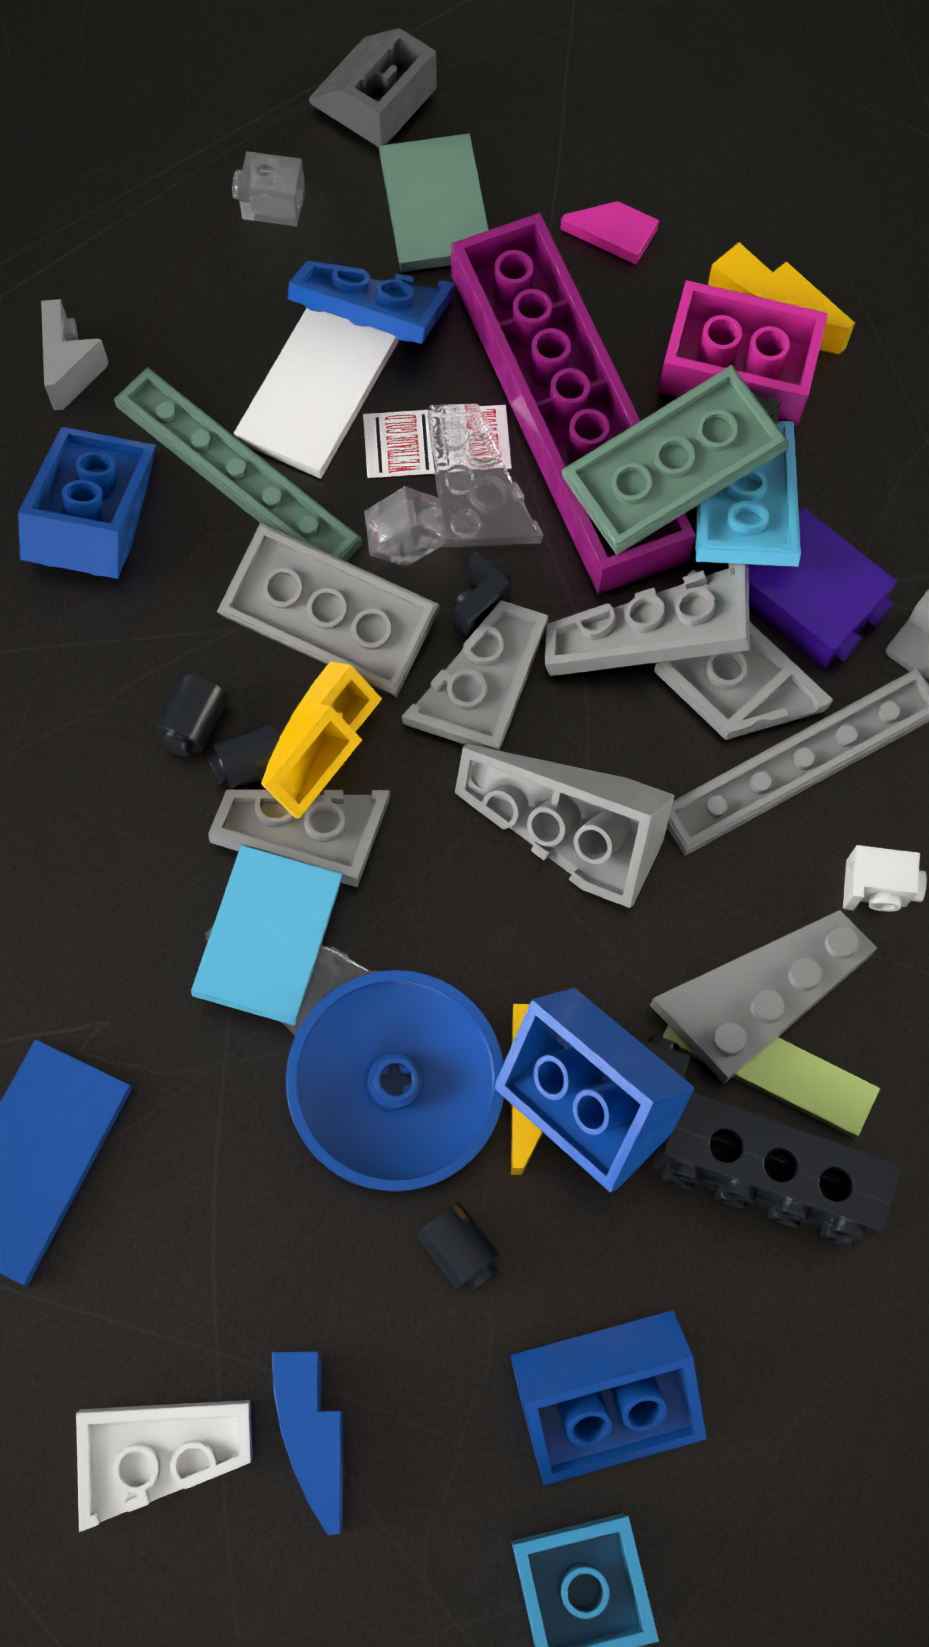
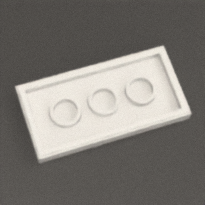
[234,308,399,479]

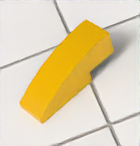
[708,242,855,354]
[261,661,382,819]

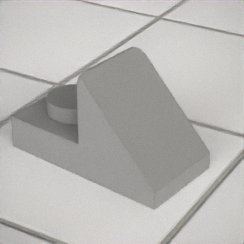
[41,299,109,410]

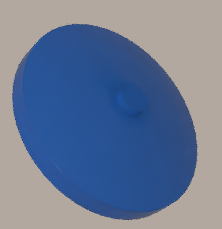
[286,970,504,1192]

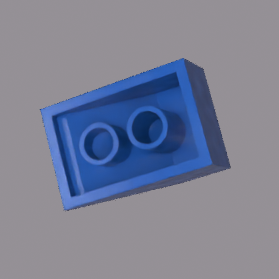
[18,427,156,579]

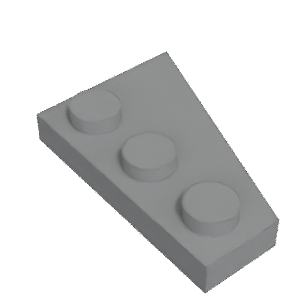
[208,789,390,887]

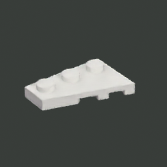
[76,1400,253,1532]

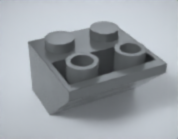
[309,28,437,147]

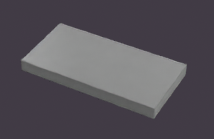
[217,523,440,697]

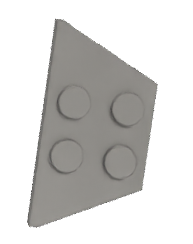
[654,569,833,740]

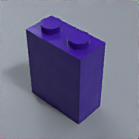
[748,508,897,670]

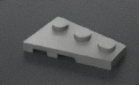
[402,600,548,751]

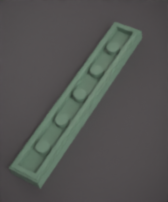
[114,367,362,562]

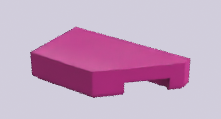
[561,201,659,265]

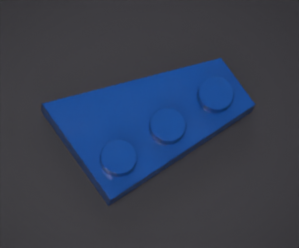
[287,261,455,344]

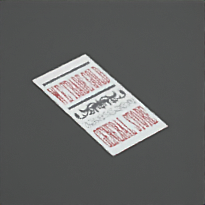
[363,405,512,478]

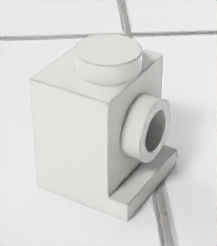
[843,845,927,912]

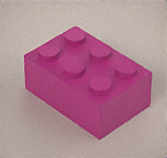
[658,280,828,426]

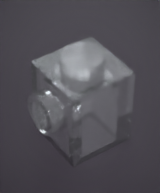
[232,151,305,227]
[364,486,447,566]

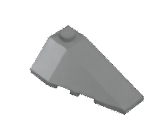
[455,744,674,908]

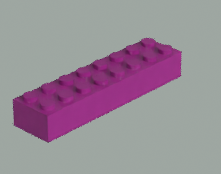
[451,213,696,595]

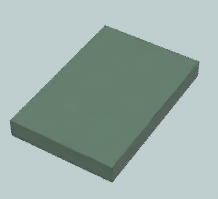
[379,133,489,272]

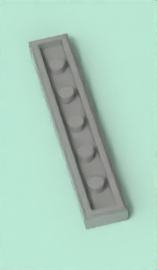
[667,668,929,856]

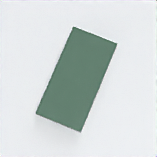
[561,365,789,555]

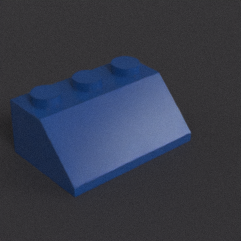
[494,988,695,1192]
[510,1310,707,1486]

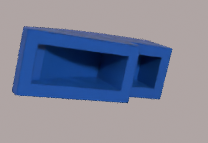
[272,1352,343,1535]

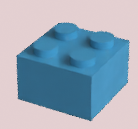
[511,1513,659,1647]

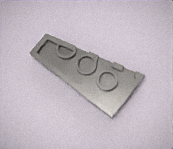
[545,563,750,676]
[650,910,877,1084]

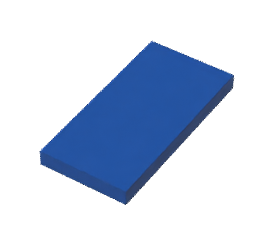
[0,1039,133,1287]

